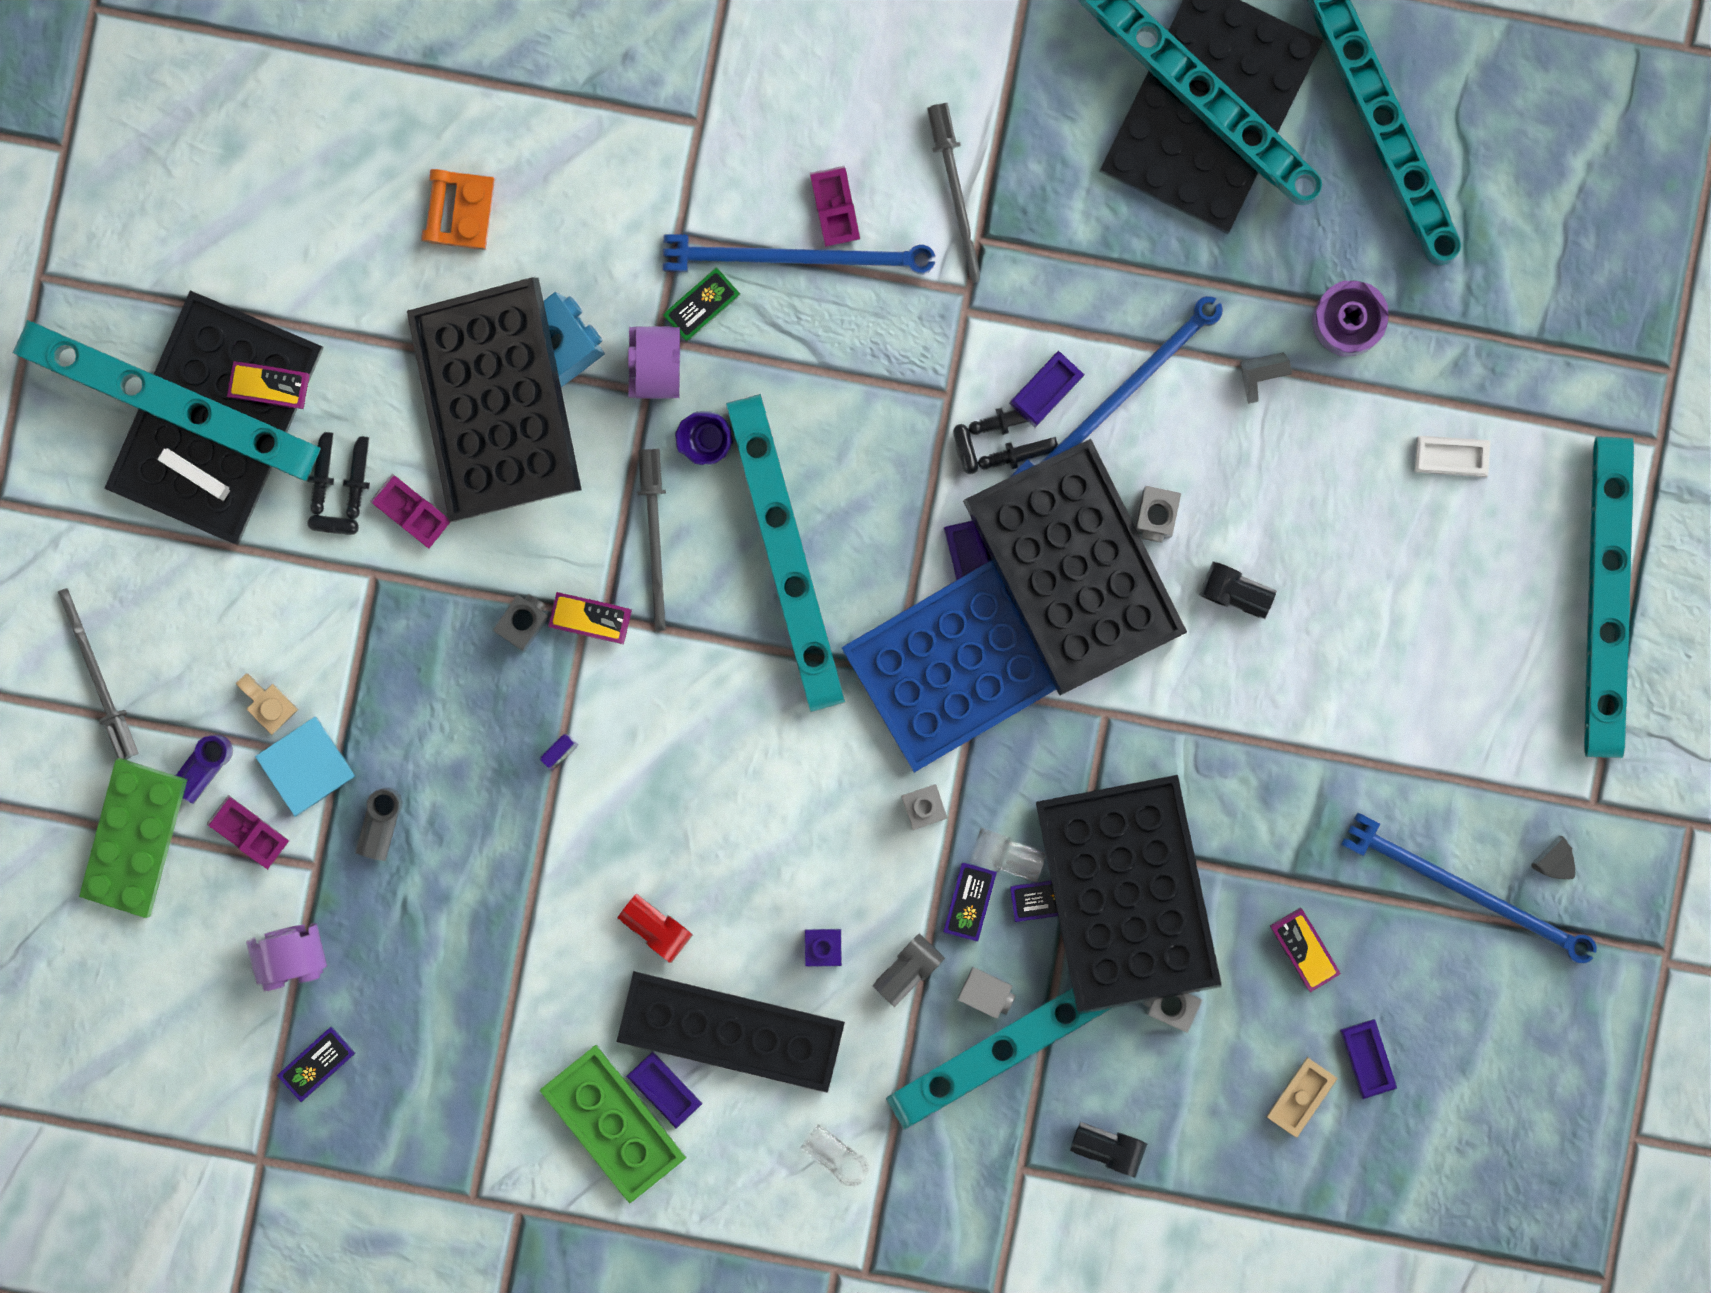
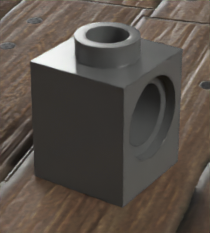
[493,594,549,652]

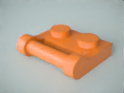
[421,169,495,250]

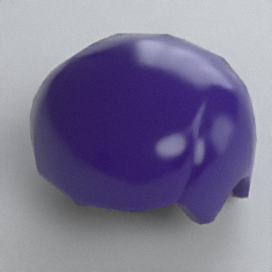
[675,411,733,465]

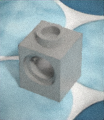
[1136,486,1181,542]
[901,784,948,830]
[957,967,1016,1019]
[1143,993,1202,1033]

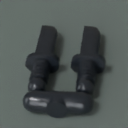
[953,408,1058,474]
[307,432,370,535]

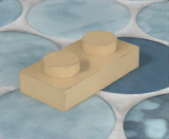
[1266,1057,1338,1138]

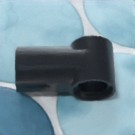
[1199,561,1277,619]
[1070,1121,1148,1178]

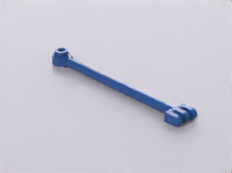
[662,234,936,275]
[1010,296,1223,477]
[1341,812,1597,963]

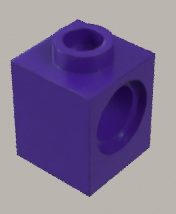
[805,929,842,966]

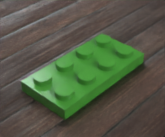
[79,758,187,919]
[539,1044,687,1204]

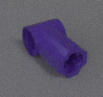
[175,735,233,804]

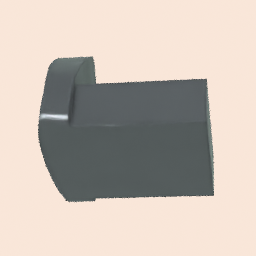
[1240,352,1292,404]
[1531,836,1575,879]

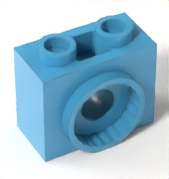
[544,292,605,388]

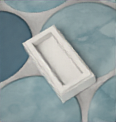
[1415,436,1490,477]
[158,449,230,501]

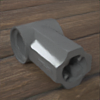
[355,788,403,861]
[872,933,945,1007]

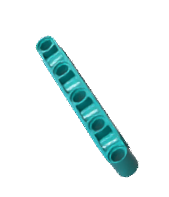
[1078,0,1322,206]
[1307,0,1461,266]
[12,320,321,481]
[726,394,845,712]
[1584,436,1634,758]
[885,988,1112,1130]

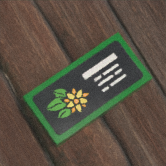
[663,267,741,342]

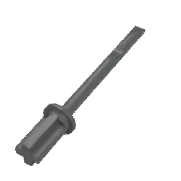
[927,103,980,282]
[637,449,666,631]
[58,588,139,760]

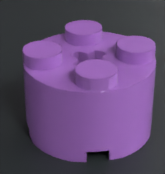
[1312,280,1389,357]
[628,326,680,399]
[246,923,327,991]

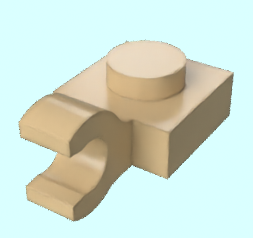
[236,674,299,735]

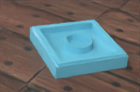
[255,716,356,817]

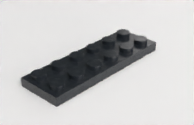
[616,971,845,1093]

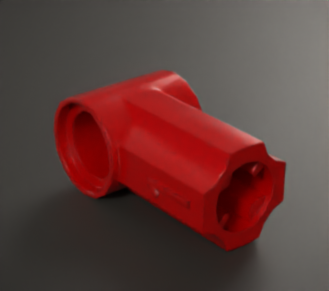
[617,893,693,963]

